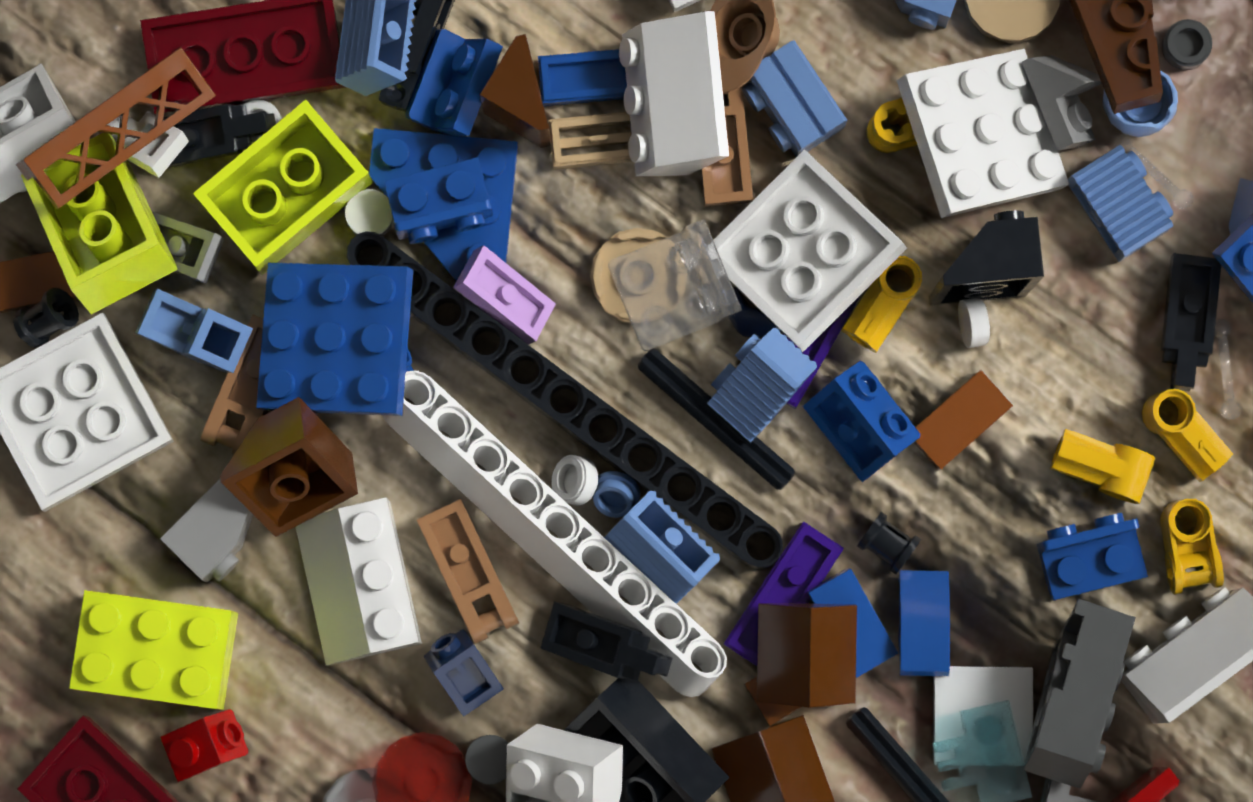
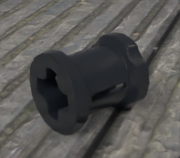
[13,288,79,348]
[857,511,921,575]

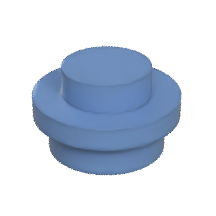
[593,471,641,518]

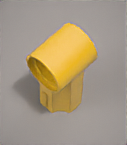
[841,256,922,353]
[1142,389,1233,482]
[1050,429,1156,504]

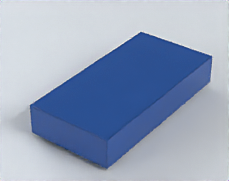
[538,49,627,106]
[807,567,899,678]

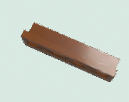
[16,48,216,210]

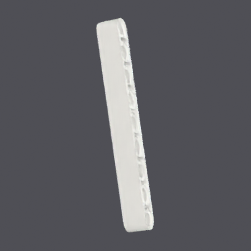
[383,370,727,697]

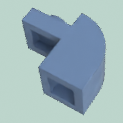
[135,289,253,373]

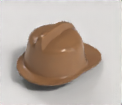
[710,0,780,94]

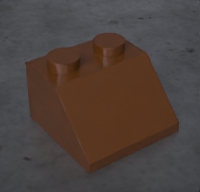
[220,397,358,537]

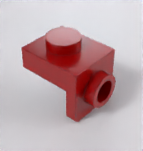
[160,709,249,782]

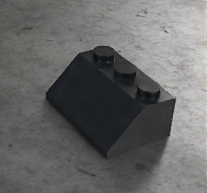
[929,210,1044,306]
[564,678,730,802]

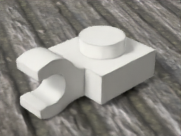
[106,111,189,178]

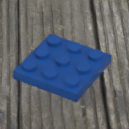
[256,263,413,416]

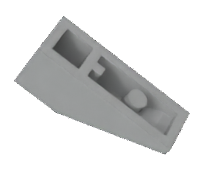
[160,479,253,583]

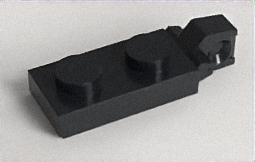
[379,0,455,112]
[163,104,276,168]
[1161,253,1222,392]
[540,601,673,680]

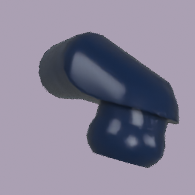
[717,287,782,339]

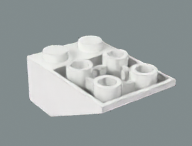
[506,724,623,802]

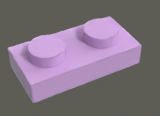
[453,246,556,344]

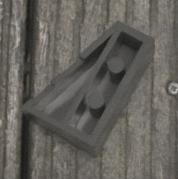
[1023,599,1136,789]

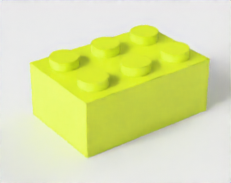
[193,99,373,275]
[21,133,178,314]
[69,590,238,710]

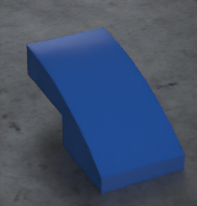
[898,570,950,676]

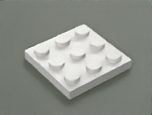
[896,49,1069,218]
[702,149,907,352]
[0,312,174,512]

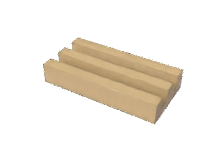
[548,112,632,170]

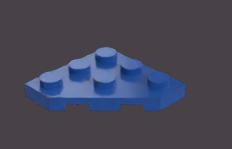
[369,128,518,282]

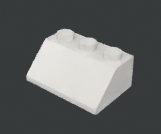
[619,11,729,176]
[0,63,80,203]
[296,498,422,666]
[1121,587,1253,724]

